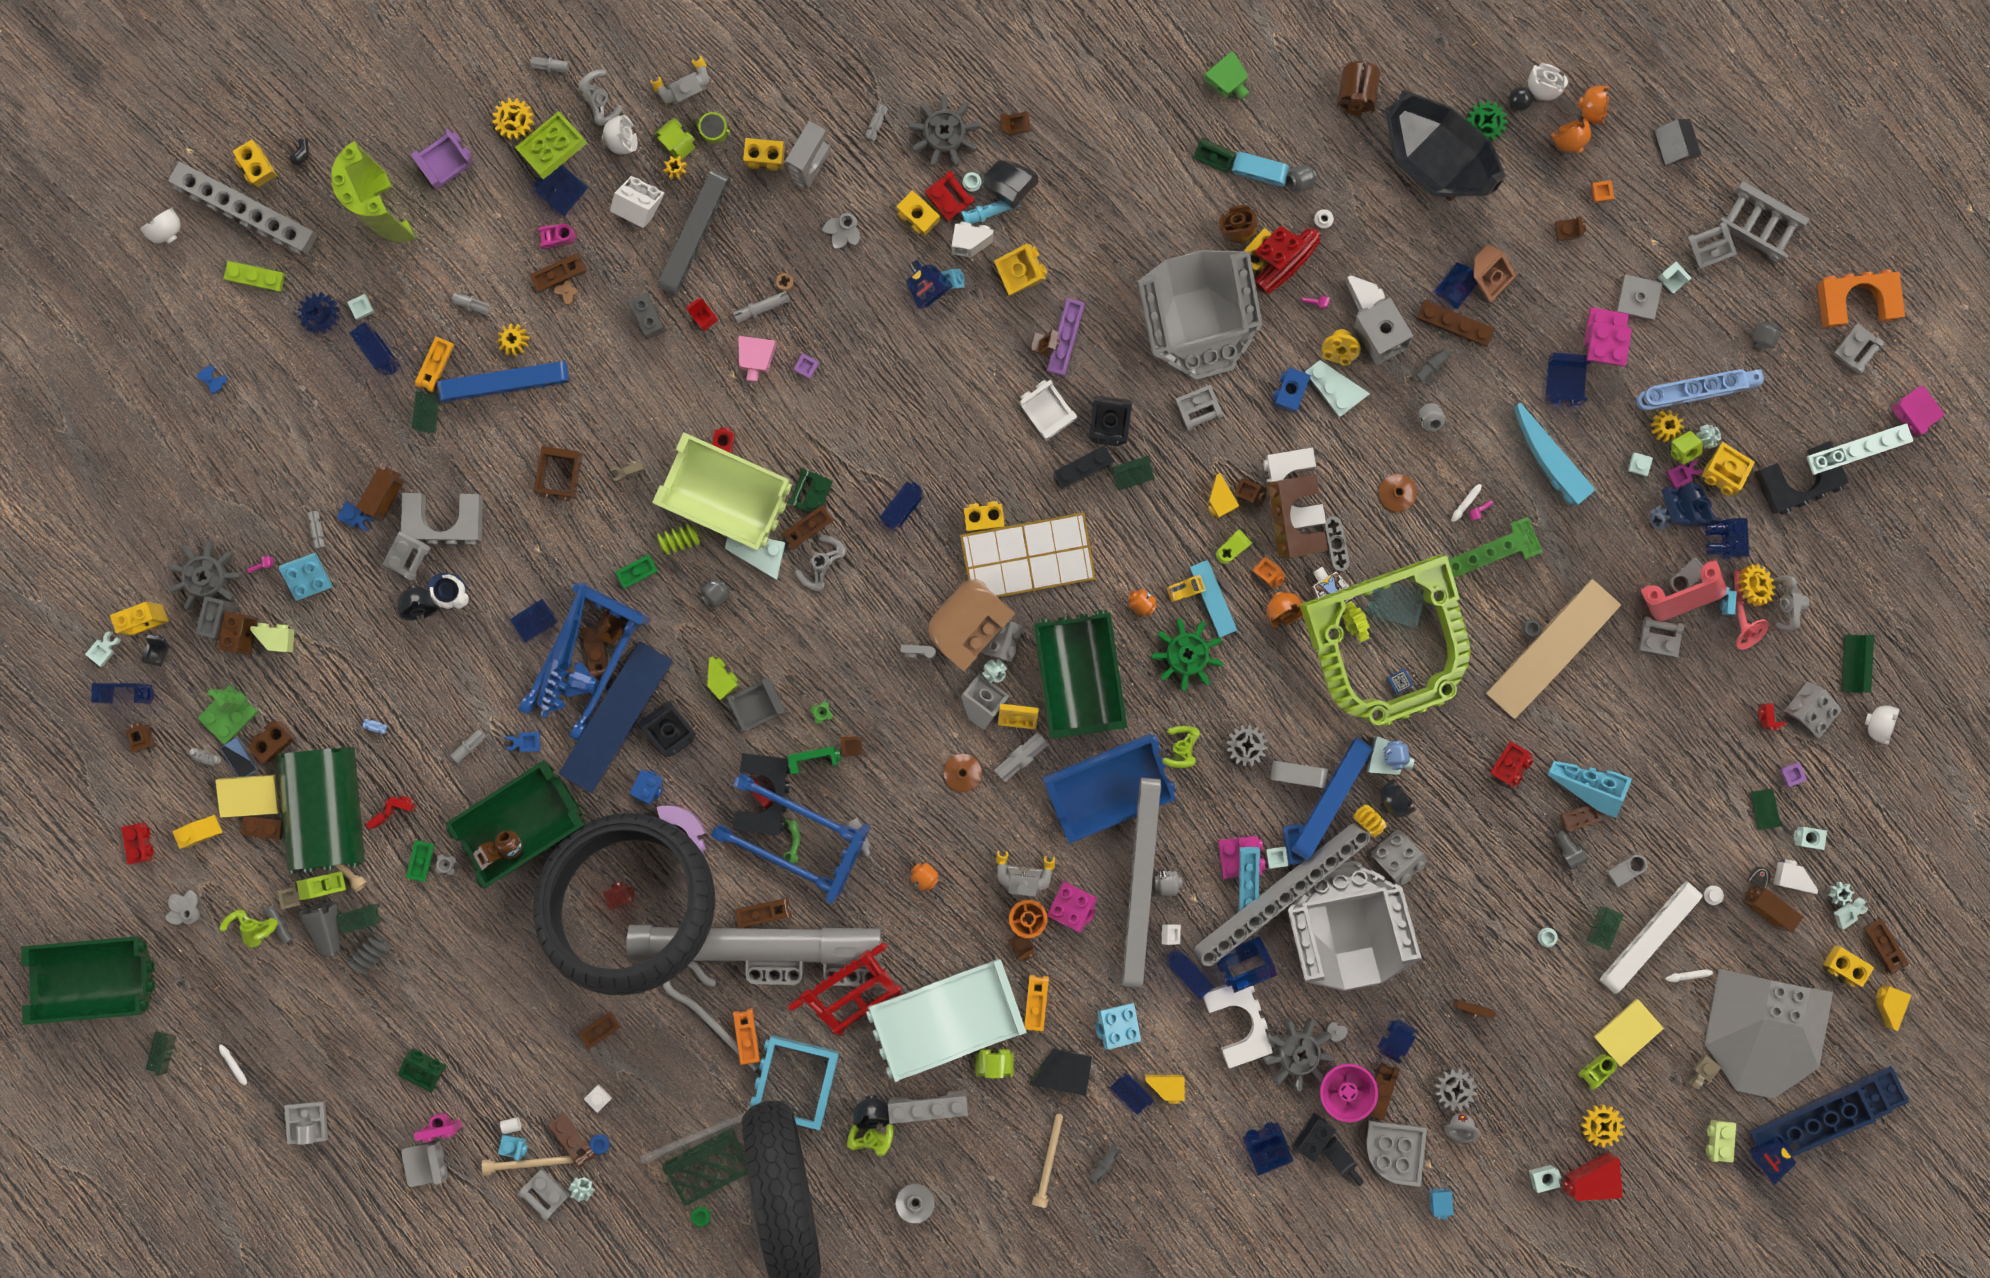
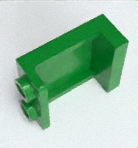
[787,746,842,774]

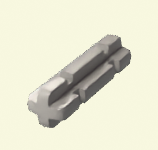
[865,104,888,141]
[307,511,325,549]

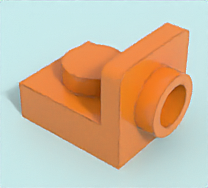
[1253,556,1286,590]

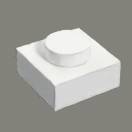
[1161,924,1181,945]
[584,1084,612,1113]

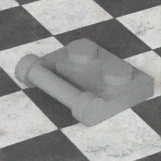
[1688,222,1737,269]
[1833,323,1885,374]
[1175,385,1223,431]
[382,531,430,580]
[1638,616,1684,657]
[901,645,936,659]
[517,1168,570,1221]

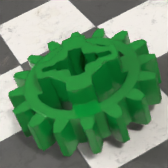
[1466,100,1508,142]

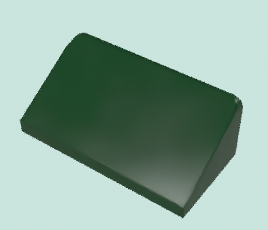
[1193,138,1236,173]
[1750,789,1781,830]

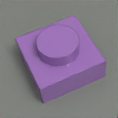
[793,353,820,380]
[1779,762,1807,787]

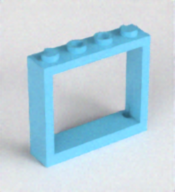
[750,1035,839,1130]

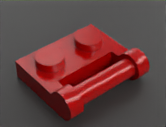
[925,171,975,222]

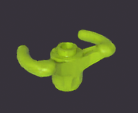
[1162,726,1200,768]
[219,910,278,948]
[847,1124,893,1156]

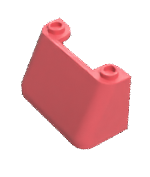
[1640,559,1727,621]

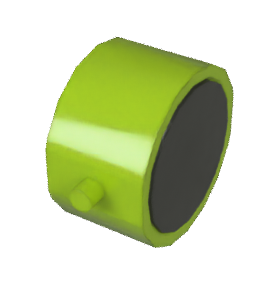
[696,112,730,144]

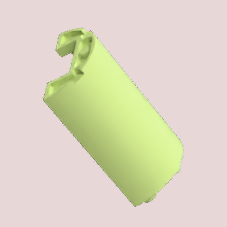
[652,432,792,550]

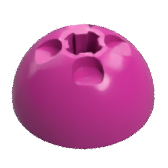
[1320,1063,1378,1122]

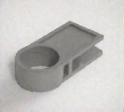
[1669,558,1703,593]
[1606,855,1647,887]

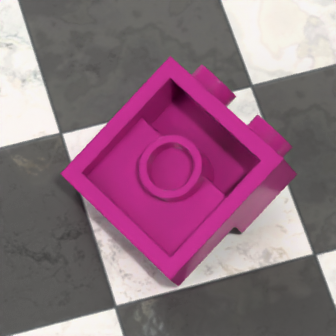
[1218,836,1266,879]

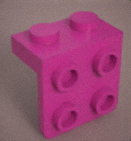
[1891,386,1944,438]

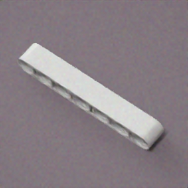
[1600,881,1703,994]

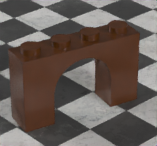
[1267,474,1328,558]

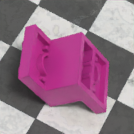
[1584,307,1632,367]

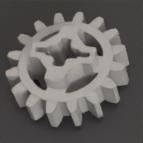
[1226,725,1268,766]
[1434,1068,1477,1111]

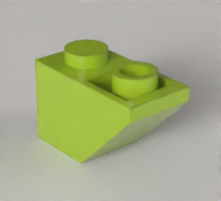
[707,656,739,701]

